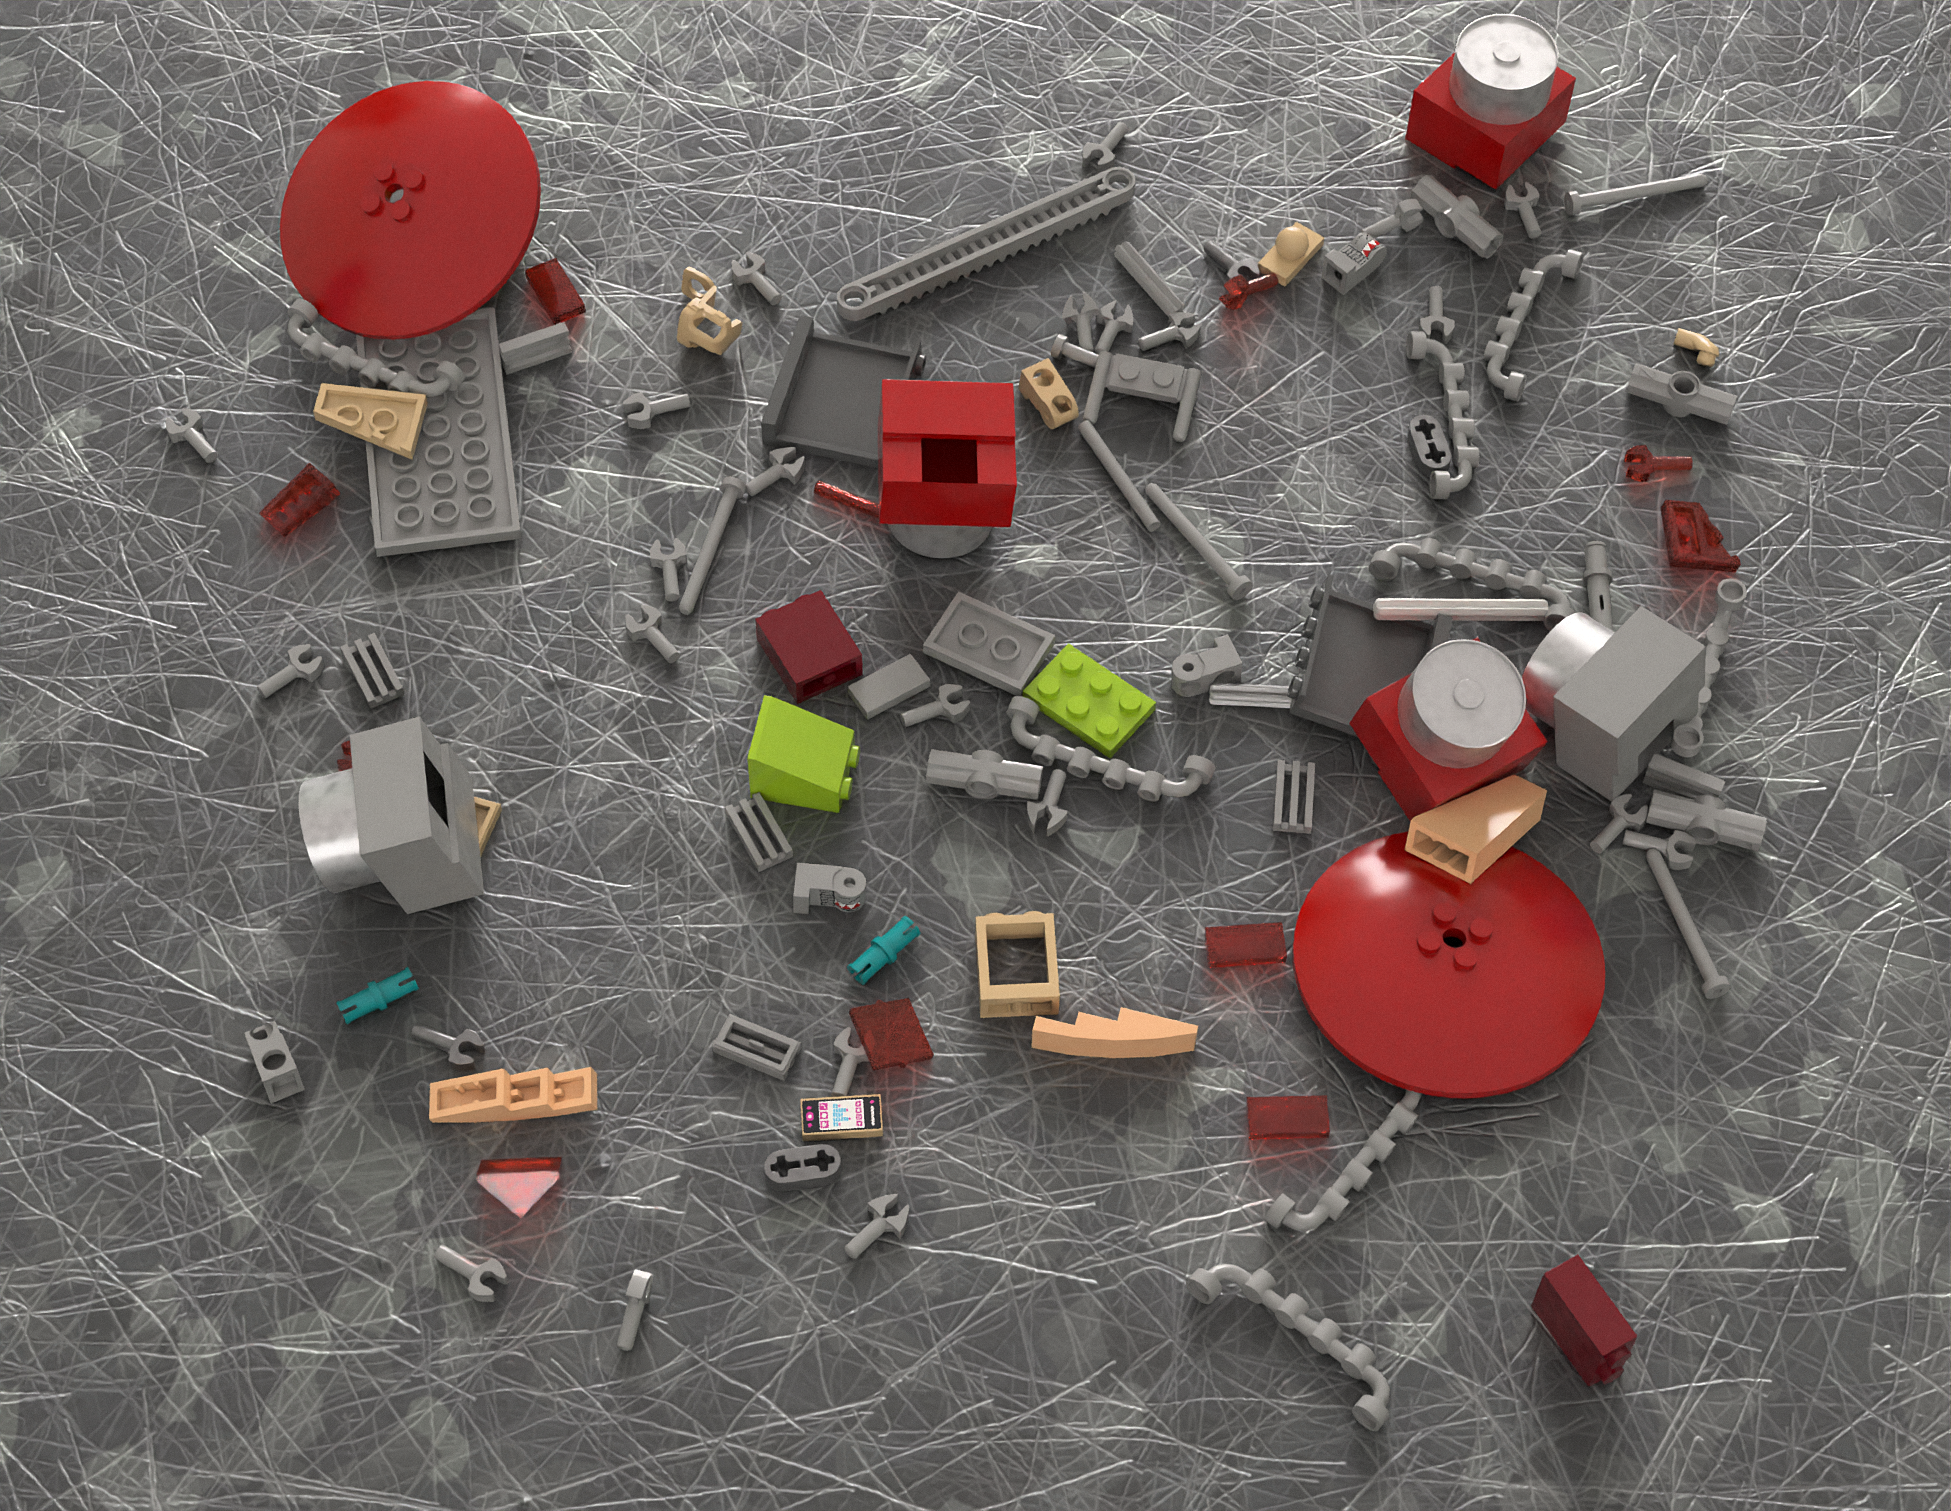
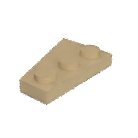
[313,383,428,460]

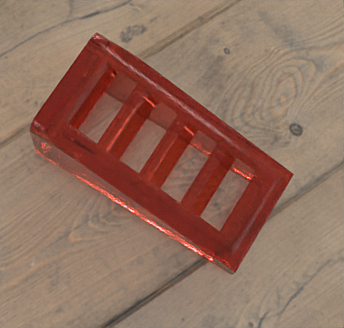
[259,463,340,537]

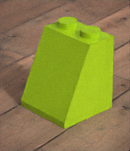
[747,695,860,813]

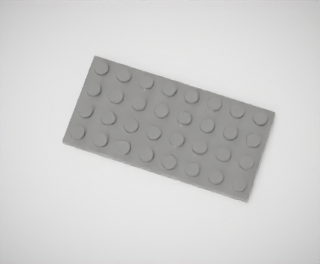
[356,307,522,557]

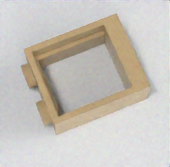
[975,911,1060,1018]

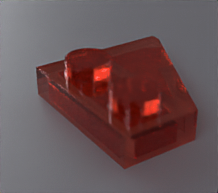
[1660,500,1741,572]

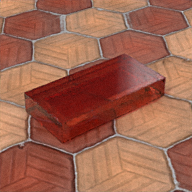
[525,258,586,325]
[1204,922,1287,968]
[1246,1095,1330,1140]

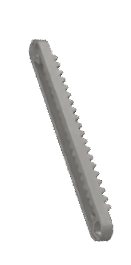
[837,167,1135,321]

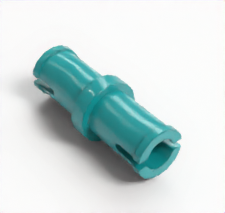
[847,916,921,985]
[336,967,419,1025]

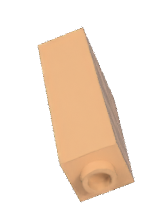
[1405,774,1547,884]

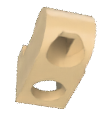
[1019,358,1079,429]

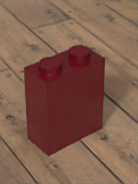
[755,590,863,704]
[1531,1254,1637,1387]

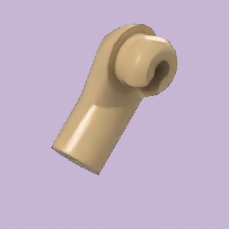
[1673,328,1719,367]

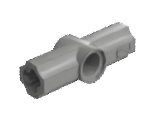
[1410,175,1504,259]
[1626,363,1737,425]
[926,749,1043,800]
[1646,790,1767,851]

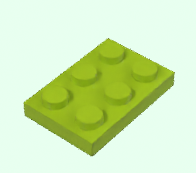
[1022,643,1156,758]

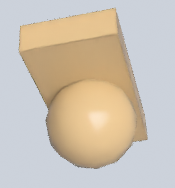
[1258,222,1324,286]

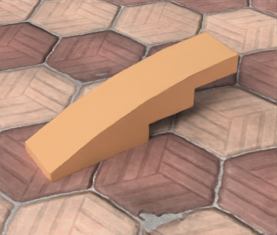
[1031,1007,1198,1058]
[429,1067,597,1123]

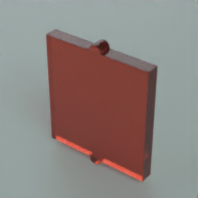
[849,998,934,1071]

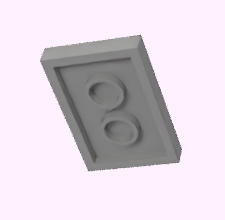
[923,591,1055,696]

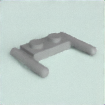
[1083,351,1202,442]

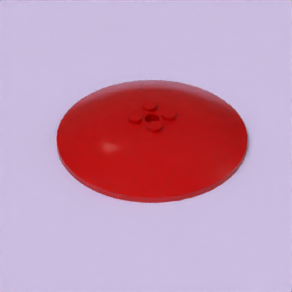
[280,81,541,340]
[1292,831,1606,1099]

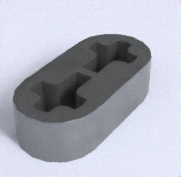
[1407,415,1451,478]
[764,1144,841,1191]

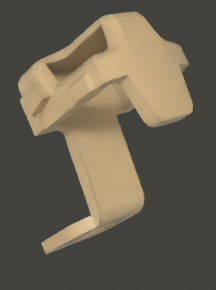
[677,267,742,355]

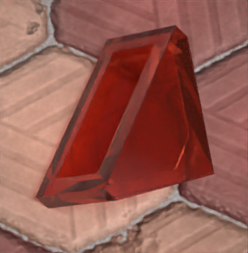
[477,1157,562,1218]

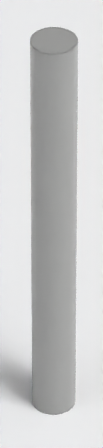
[1078,420,1161,532]

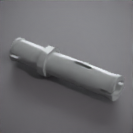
[1583,541,1613,631]

